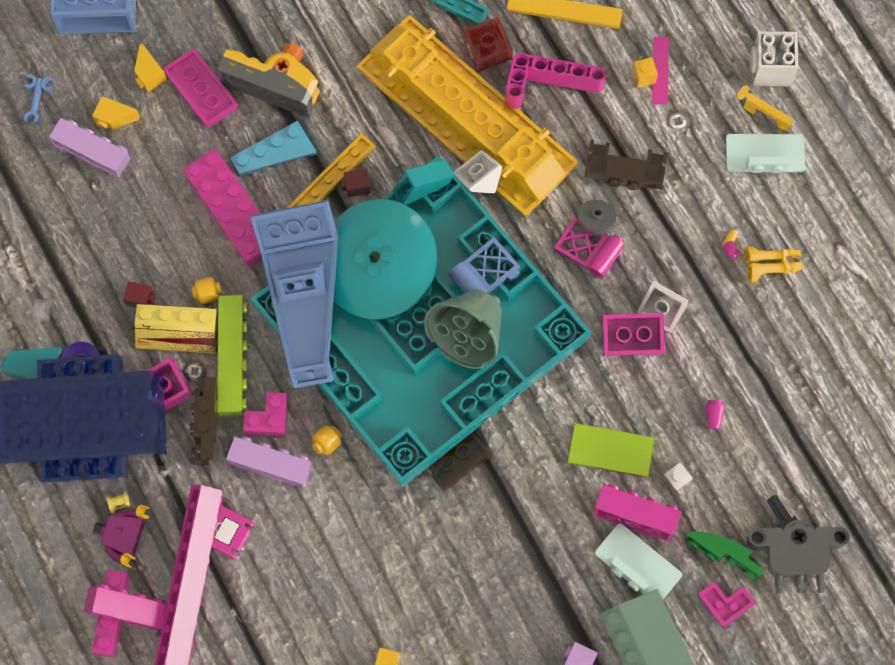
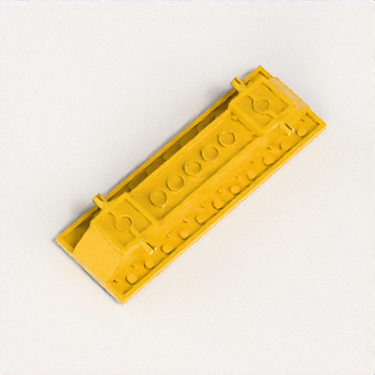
[356,14,579,218]

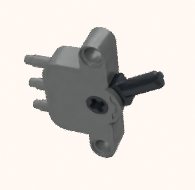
[746,495,850,593]

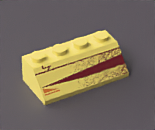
[135,304,218,354]

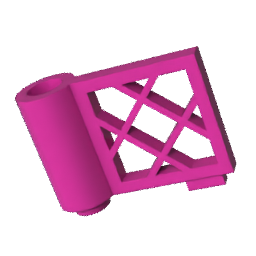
[554,217,625,279]

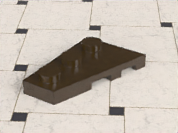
[430,432,492,492]

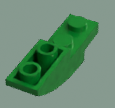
[685,532,765,580]

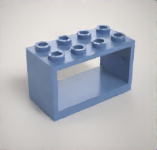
[51,0,136,34]

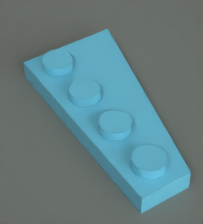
[230,121,317,176]

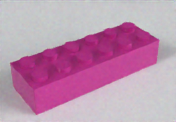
[182,148,262,268]

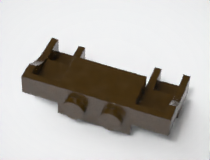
[584,140,668,190]
[190,377,218,466]

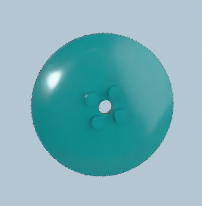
[334,199,437,320]

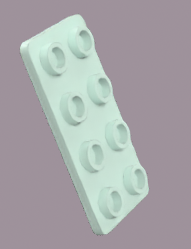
[726,134,805,173]
[595,524,682,599]

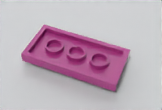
[163,48,239,129]

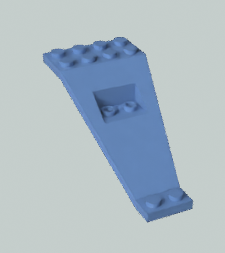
[251,200,338,388]

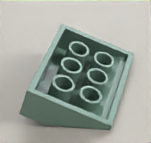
[600,589,694,665]

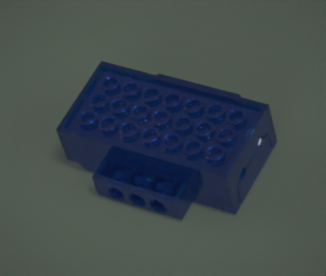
[0,354,167,483]

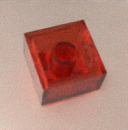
[463,17,513,72]

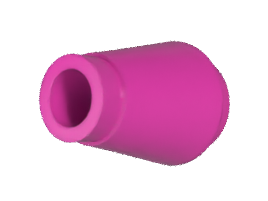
[705,400,726,429]

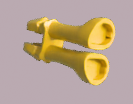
[744,246,803,283]

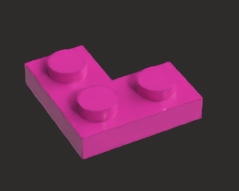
[698,582,756,628]

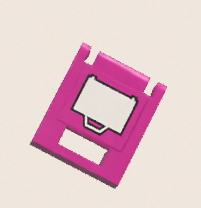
[211,505,255,560]

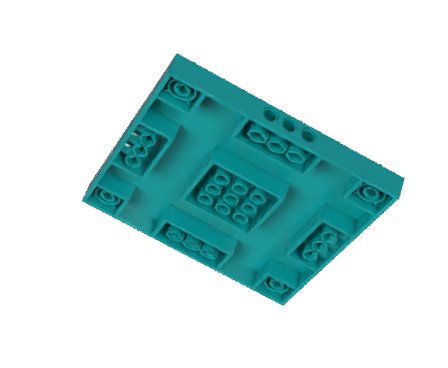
[250,155,591,487]

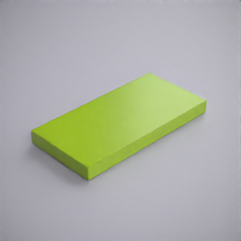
[568,423,655,478]

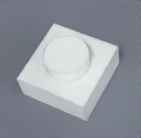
[664,463,693,491]

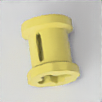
[107,491,132,514]

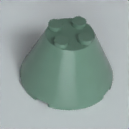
[424,288,502,369]

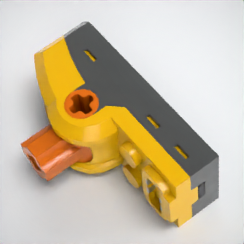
[217,43,320,117]

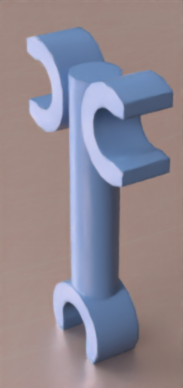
[24,74,54,125]

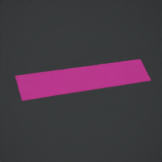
[652,37,669,105]

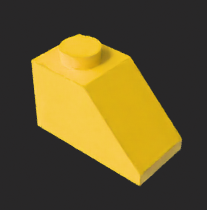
[134,44,167,92]
[92,96,140,130]

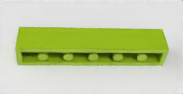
[217,295,248,417]

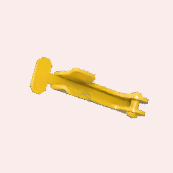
[736,85,794,132]

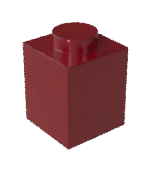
[341,168,371,197]
[123,281,156,308]

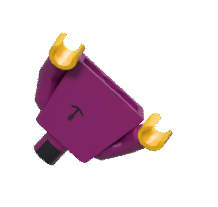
[93,505,150,568]

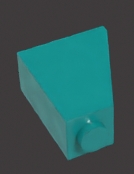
[392,159,454,205]
[1,347,64,390]

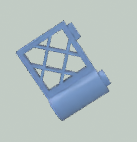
[448,237,520,294]

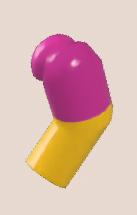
[722,229,740,259]

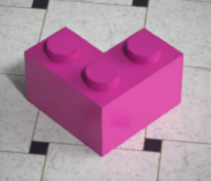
[243,392,289,438]

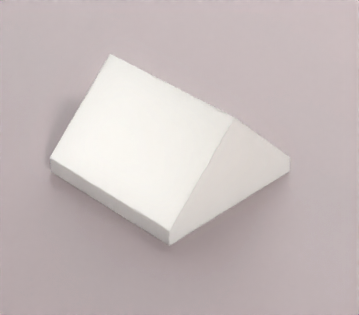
[453,150,502,193]
[636,281,689,333]

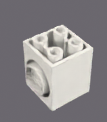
[750,31,798,87]

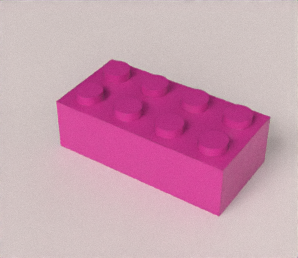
[593,484,682,542]

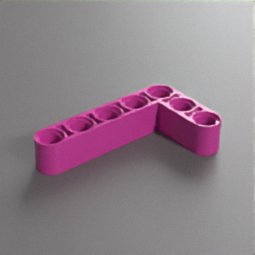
[505,53,606,109]

